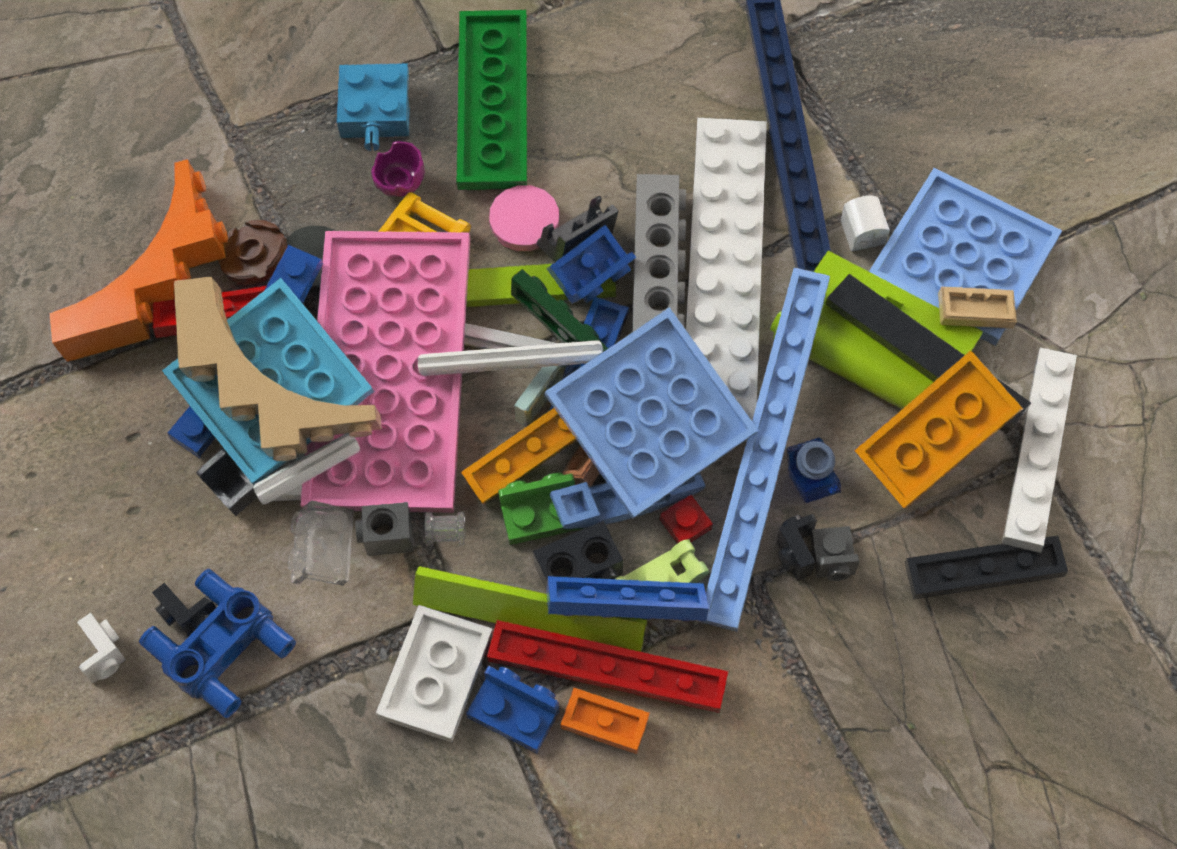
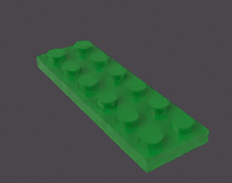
[456,10,527,190]

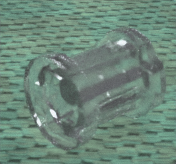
[425,512,466,546]

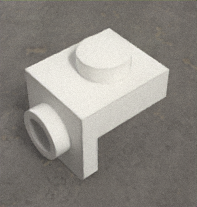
[77,613,126,683]

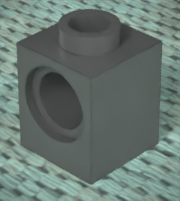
[355,502,414,556]

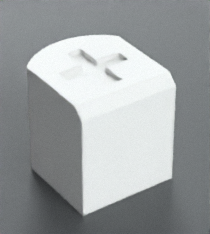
[841,196,890,251]

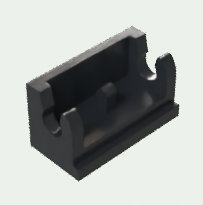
[537,196,619,262]

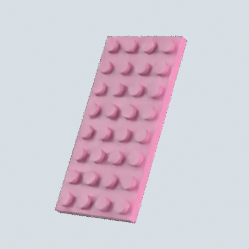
[300,231,470,513]

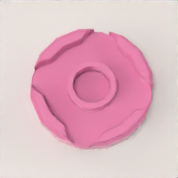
[489,185,559,251]

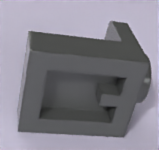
[810,526,859,581]

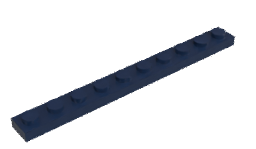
[746,0,831,272]

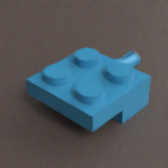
[337,63,410,151]

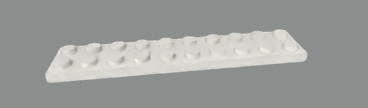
[686,118,767,441]

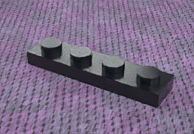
[905,535,1068,600]

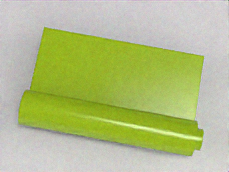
[770,251,983,409]

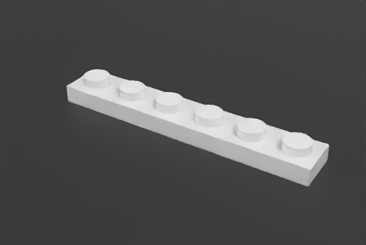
[1002,348,1077,553]

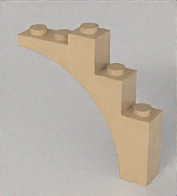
[174,276,382,461]

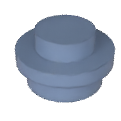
[796,441,835,480]

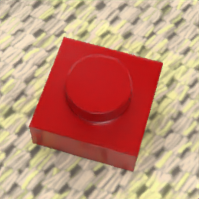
[659,495,713,544]

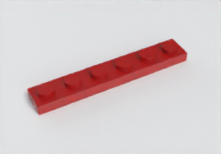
[487,620,728,713]

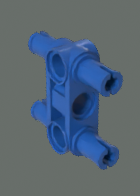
[139,568,296,718]

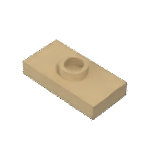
[938,286,1017,329]

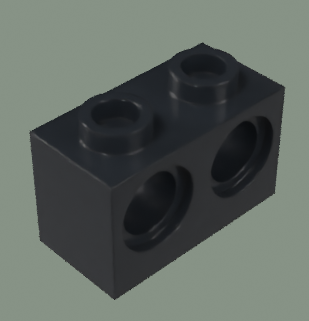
[533,521,623,589]

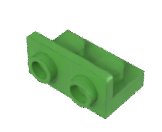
[498,473,584,545]

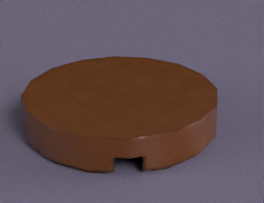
[218,220,288,285]

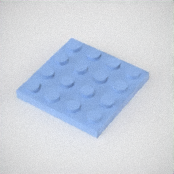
[869,168,1062,346]
[544,307,758,519]

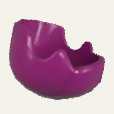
[371,141,425,197]

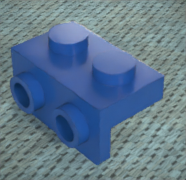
[547,225,636,304]

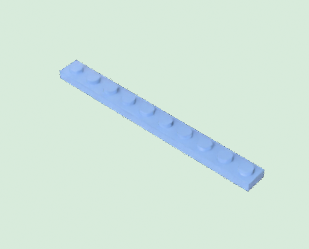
[699,268,830,632]

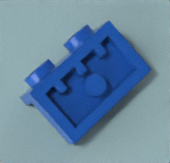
[466,666,560,754]

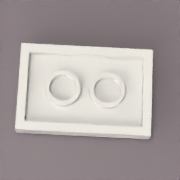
[376,605,493,743]

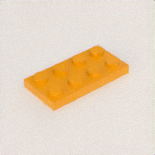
[854,350,1023,508]

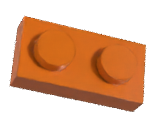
[560,688,650,754]

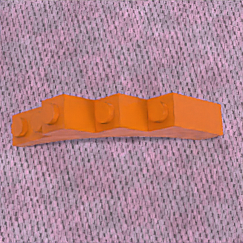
[50,159,228,362]

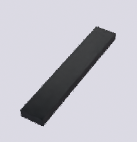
[826,274,1031,434]

